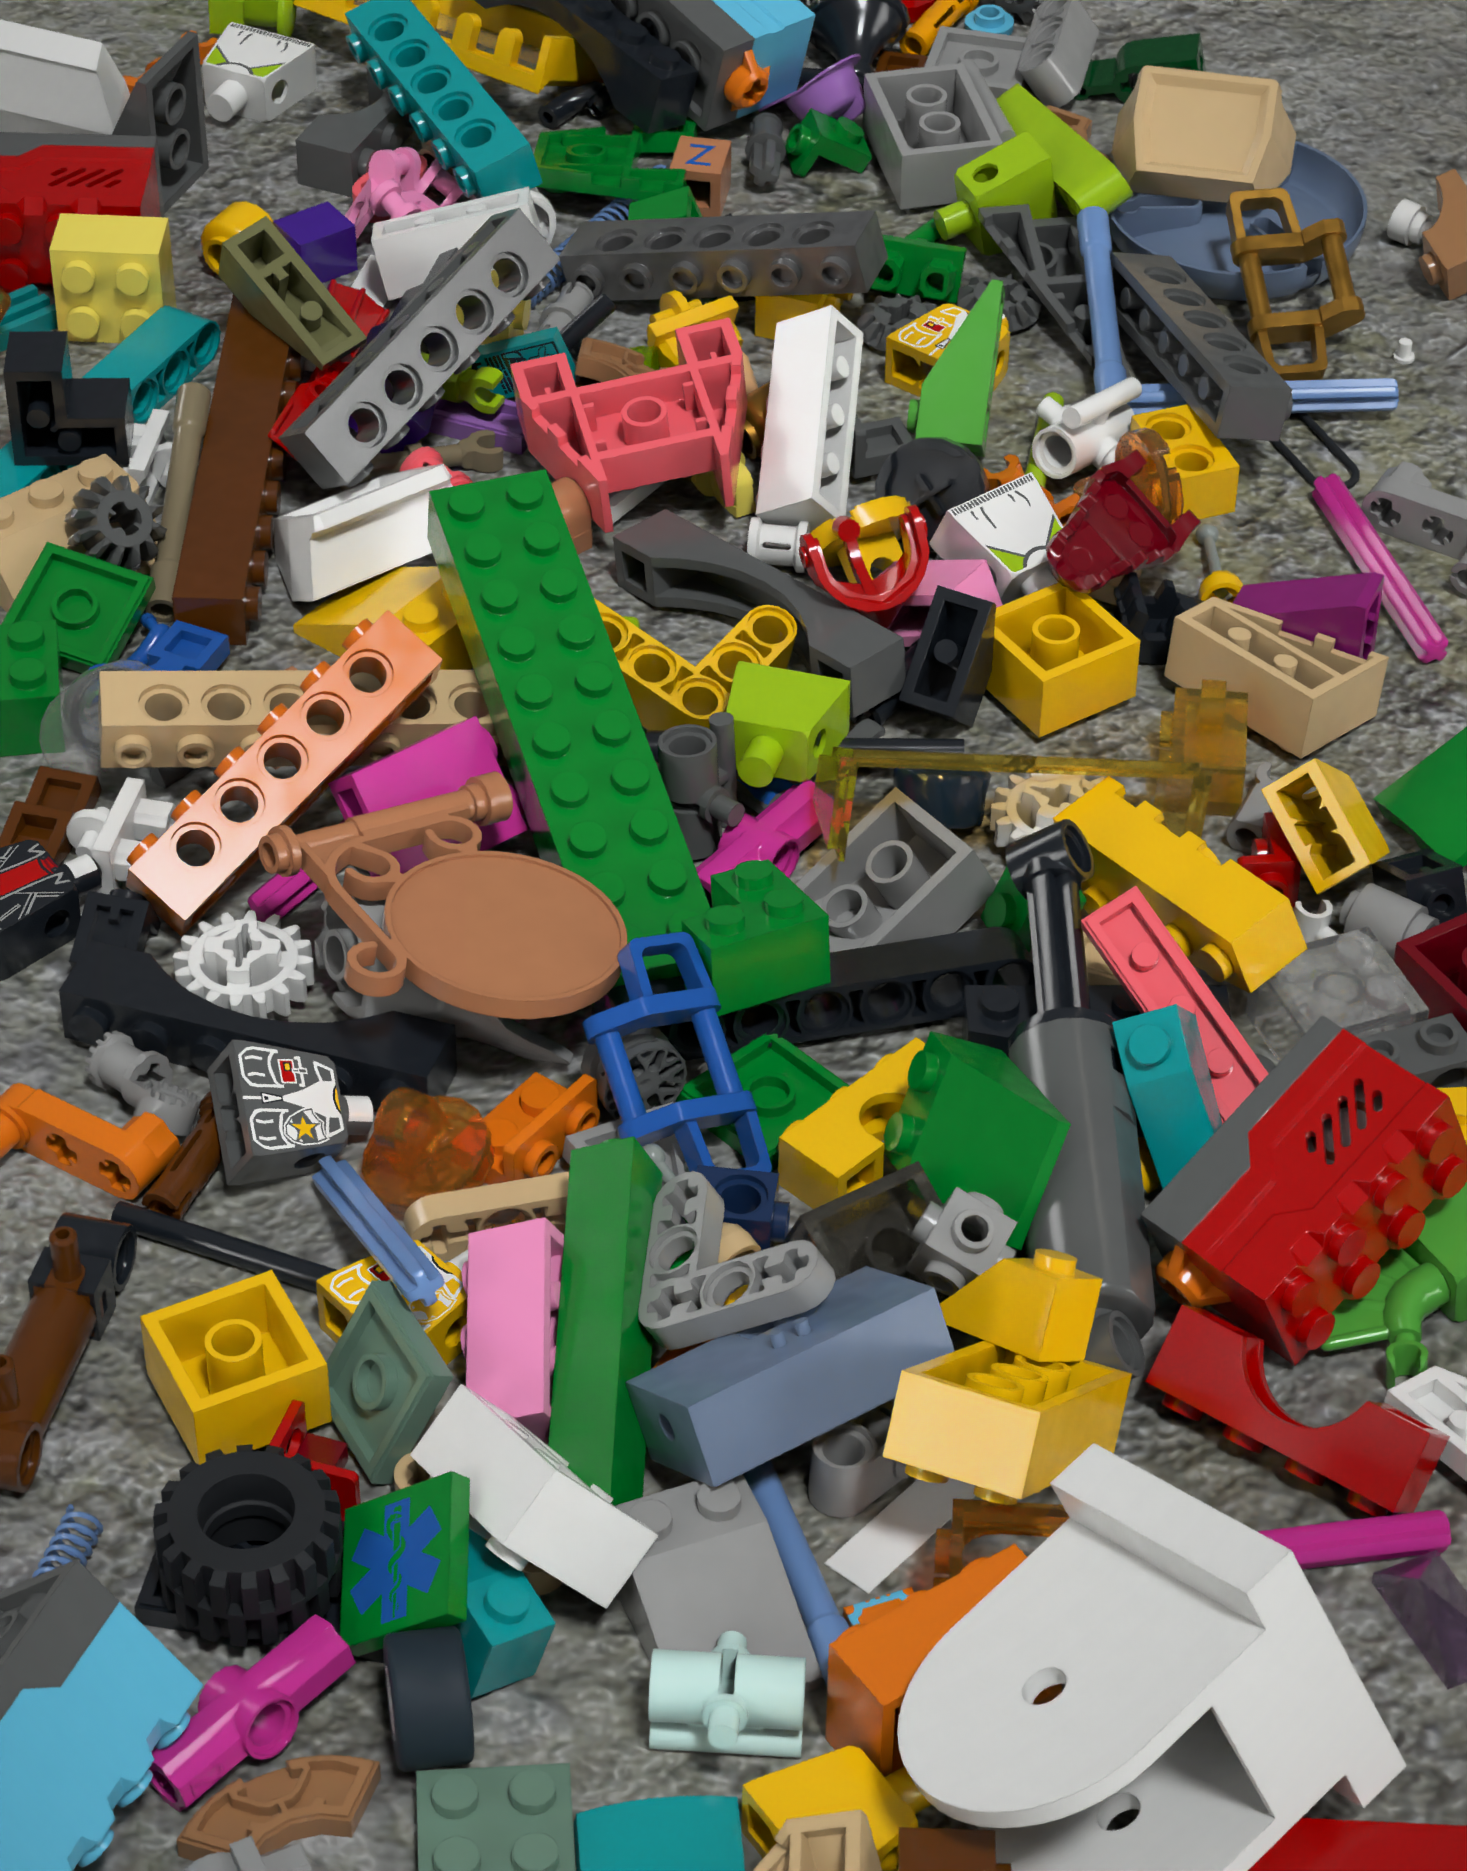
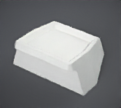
[0,20,130,135]
[274,464,453,601]

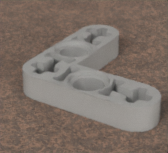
[638,1171,836,1350]

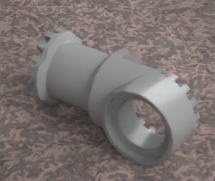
[84,1030,201,1136]

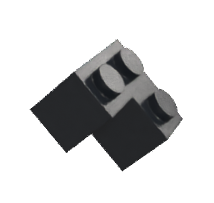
[3,331,134,466]

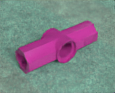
[696,780,836,908]
[149,1614,356,1812]

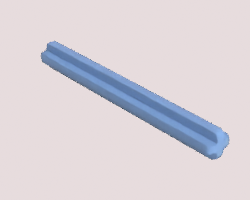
[1130,378,1399,415]
[312,1155,445,1307]

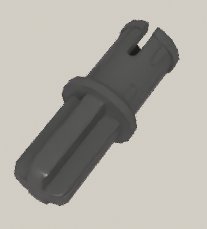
[745,112,786,187]

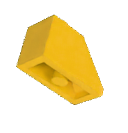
[940,1249,1103,1362]

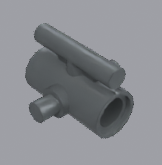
[656,712,745,860]

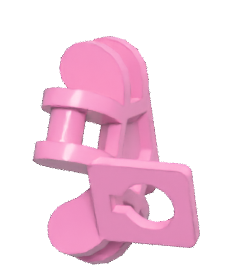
[345,147,464,240]

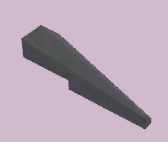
[978,204,1130,378]

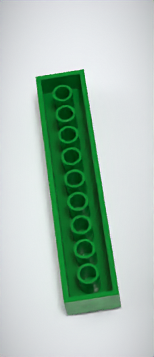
[427,469,711,1006]

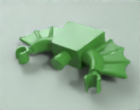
[1320,1182,1467,1389]

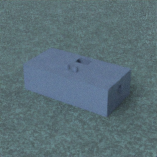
[625,1266,955,1488]

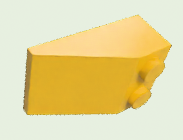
[293,567,473,670]

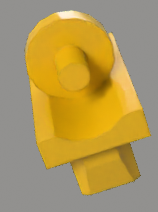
[640,290,743,368]

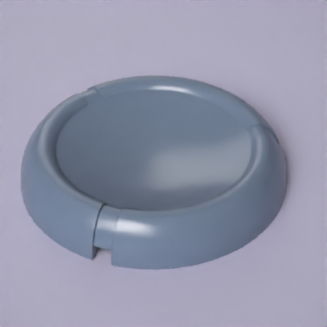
[1108,141,1368,301]

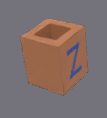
[669,135,731,217]

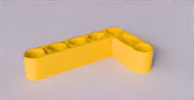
[594,598,797,730]

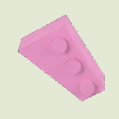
[460,1217,564,1444]

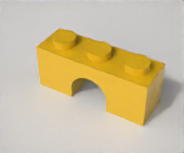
[778,1037,926,1225]

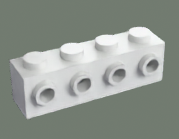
[756,305,864,533]

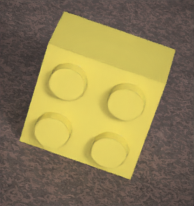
[49,213,177,343]

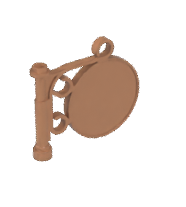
[259,771,627,1019]

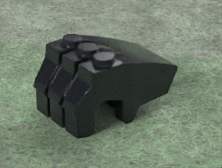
[1113,572,1204,665]

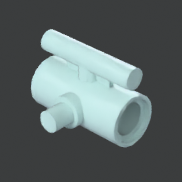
[648,1631,806,1758]

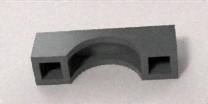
[296,68,414,198]

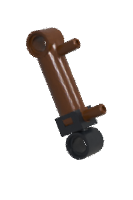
[0,1212,137,1494]

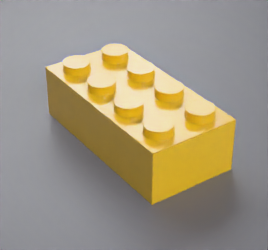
[882,1340,1132,1505]

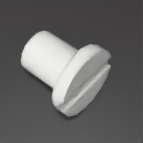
[1393,338,1415,365]

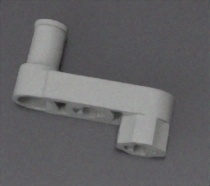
[1362,462,1467,595]

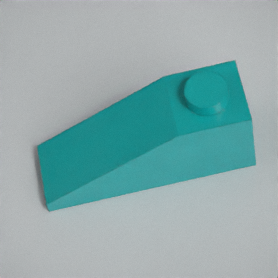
[1112,1004,1222,1189]
[452,1528,556,1698]

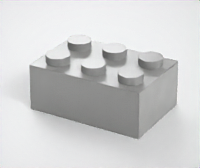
[862,63,1003,210]

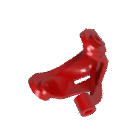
[799,504,929,628]

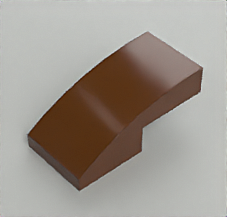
[0,766,102,865]

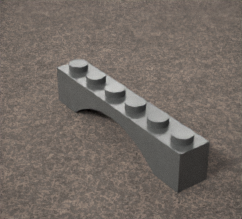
[613,509,906,718]

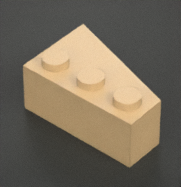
[1164,597,1389,759]

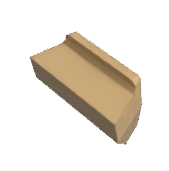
[1112,65,1296,203]

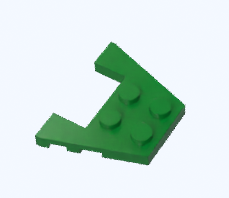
[534,118,697,200]

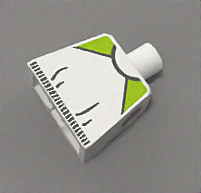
[202,22,318,122]
[929,472,1063,605]

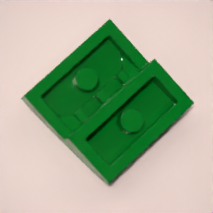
[1373,727,1467,867]

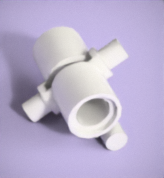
[1032,377,1142,479]

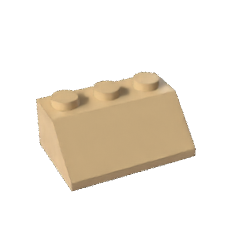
[0,454,158,613]

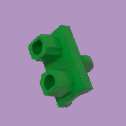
[870,234,967,303]

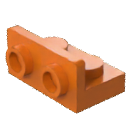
[452,1071,600,1185]

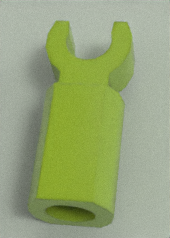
[421,352,505,414]

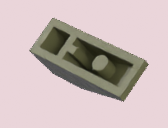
[218,216,367,371]

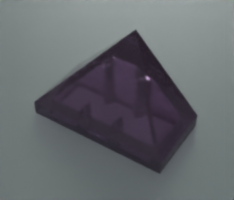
[1372,1550,1467,1689]

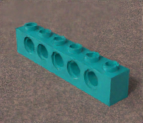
[345,0,543,199]

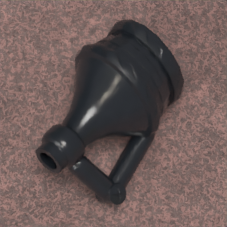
[797,0,910,95]

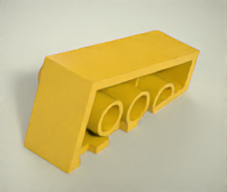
[1053,776,1308,994]

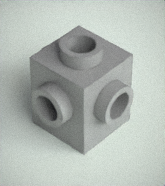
[906,1187,1018,1296]

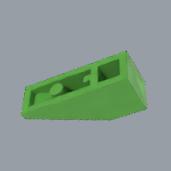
[907,279,1005,457]

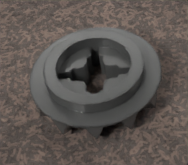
[956,273,1042,332]
[857,293,937,352]

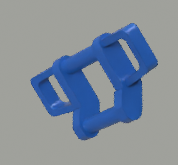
[582,932,772,1172]

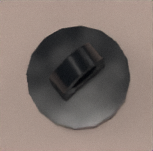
[875,437,989,551]

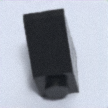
[899,585,996,727]

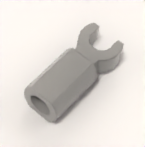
[1226,762,1275,854]

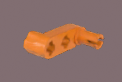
[0,1083,180,1200]

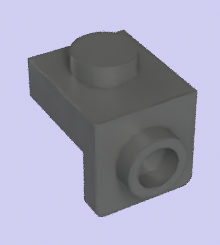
[850,414,913,479]

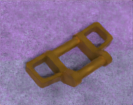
[1226,188,1365,381]

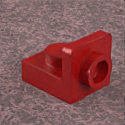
[1236,812,1301,908]

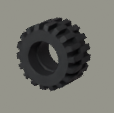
[153,1444,343,1647]

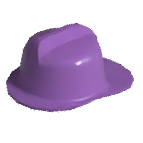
[758,54,865,121]

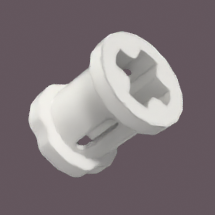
[747,517,810,573]

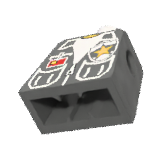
[207,1040,373,1185]

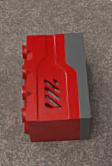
[0,132,164,293]
[1141,1015,1467,1366]

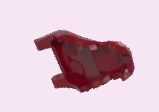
[1046,449,1202,594]

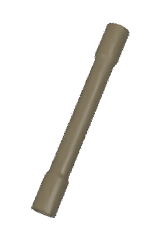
[145,382,211,622]

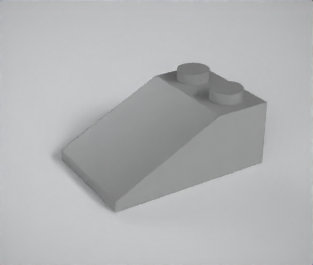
[796,787,996,952]
[615,1474,823,1692]

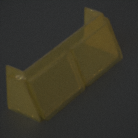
[813,747,1213,862]

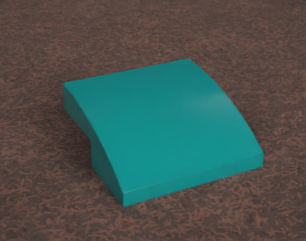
[573,1796,745,1871]

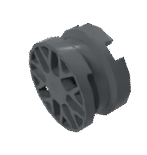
[581,1027,687,1120]

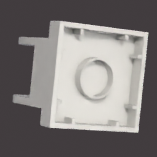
[897,1443,1407,1871]

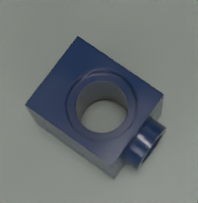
[697,1165,790,1250]

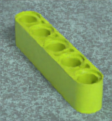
[996,83,1133,216]

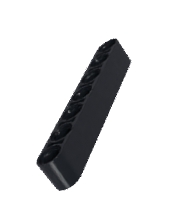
[591,927,1035,1061]

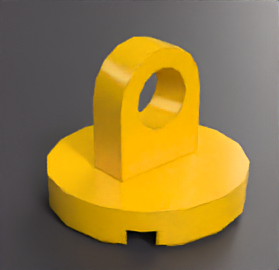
[811,495,911,583]

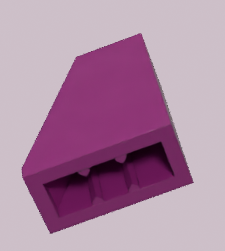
[1233,572,1385,660]

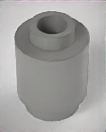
[1339,883,1439,962]

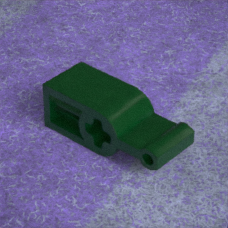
[1073,33,1206,103]

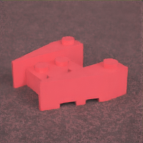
[510,318,748,533]

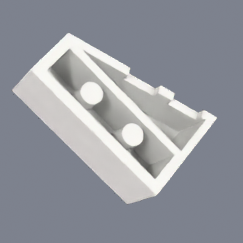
[410,1384,659,1609]

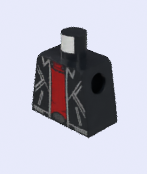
[0,840,102,982]

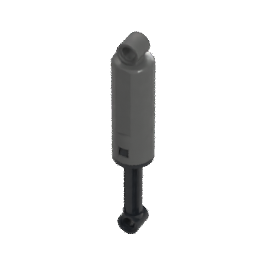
[1005,819,1156,1379]

